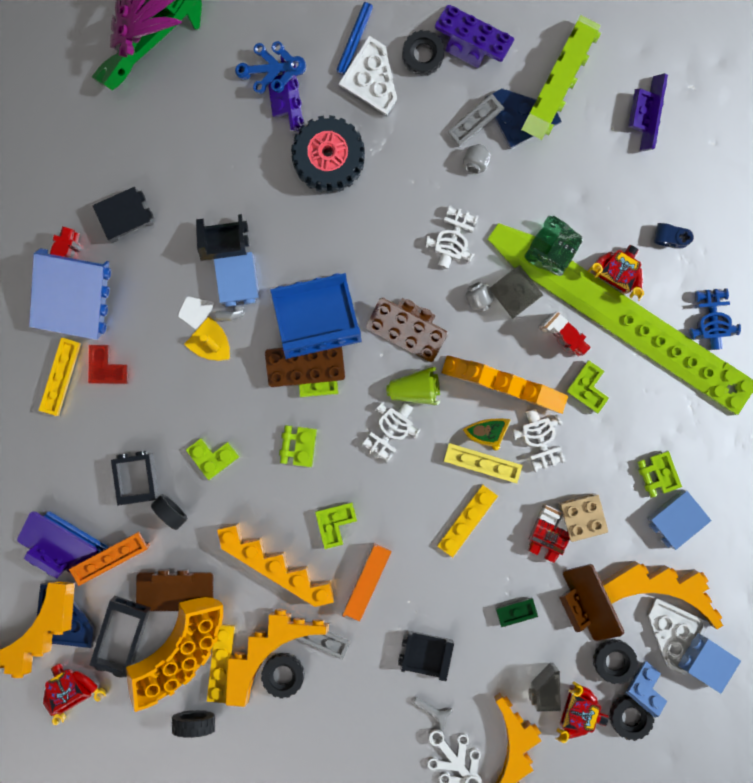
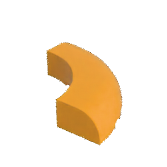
[126,597,223,712]

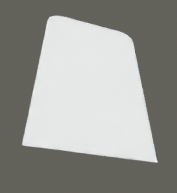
[178,297,215,330]

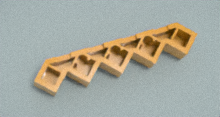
[217,523,335,607]

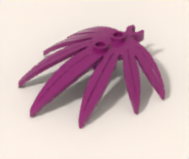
[110,0,182,58]

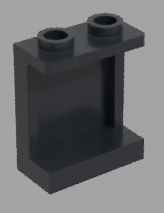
[92,187,154,243]
[196,214,250,261]
[398,630,454,681]

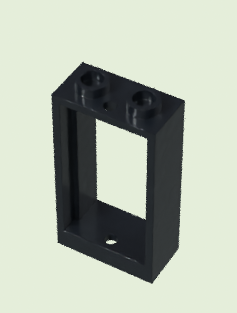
[89,596,151,678]

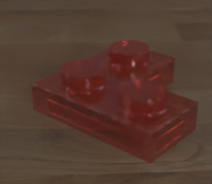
[88,345,129,384]

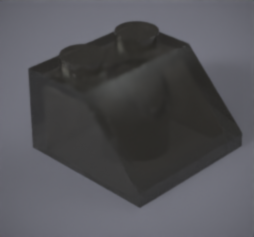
[489,265,543,319]
[528,663,561,712]

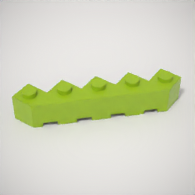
[521,15,601,140]

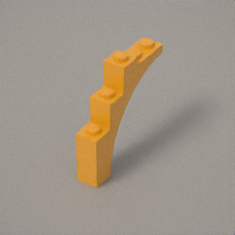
[441,355,568,414]
[602,561,723,630]
[0,581,75,678]
[226,609,329,707]
[494,693,542,783]

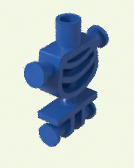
[689,288,741,350]

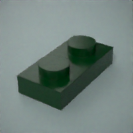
[495,597,538,628]

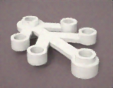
[427,729,482,783]

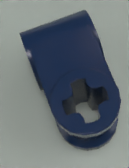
[653,223,694,248]

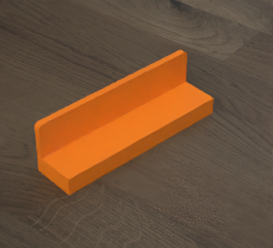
[69,531,150,586]
[342,543,392,621]

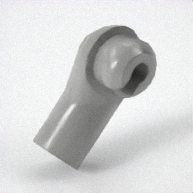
[215,305,244,321]

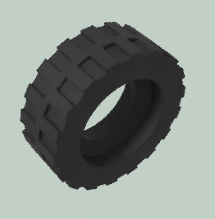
[402,30,445,76]
[593,639,638,684]
[261,653,305,699]
[609,695,655,741]
[172,710,215,738]

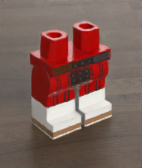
[50,226,82,259]
[538,311,591,356]
[528,504,570,563]

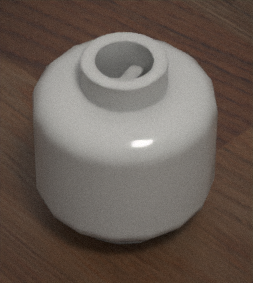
[463,144,490,174]
[466,282,494,312]

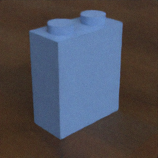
[214,252,260,307]
[647,489,712,550]
[678,633,741,694]

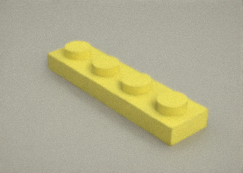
[443,443,523,483]

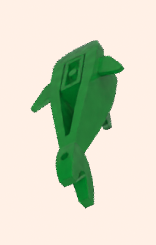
[92,0,202,90]

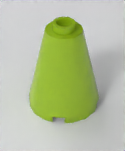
[386,367,440,406]

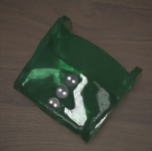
[524,215,583,276]

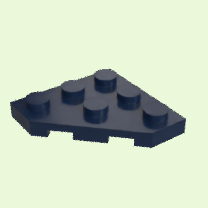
[484,89,562,149]
[36,583,95,648]

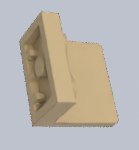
[557,494,608,542]

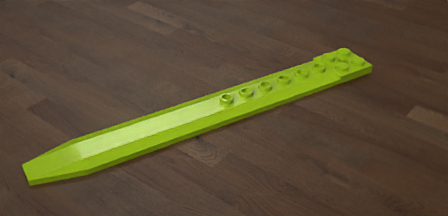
[487,223,753,415]

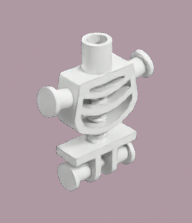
[426,205,479,269]
[361,402,421,464]
[513,408,565,472]

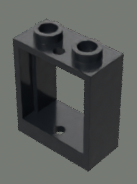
[111,451,159,506]

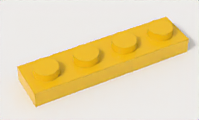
[38,337,81,416]
[437,484,498,558]
[207,624,235,704]

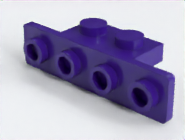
[268,56,304,133]
[628,73,668,151]

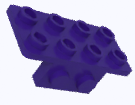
[434,5,514,68]
[17,511,97,579]

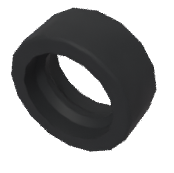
[151,494,188,530]

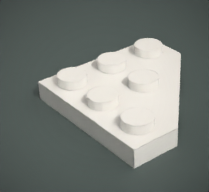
[339,36,397,116]
[647,597,709,675]

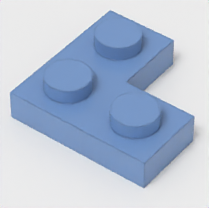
[625,661,667,718]

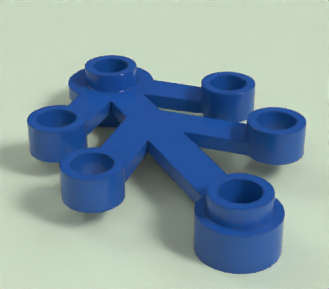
[235,41,306,94]

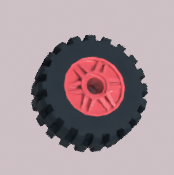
[291,115,365,193]

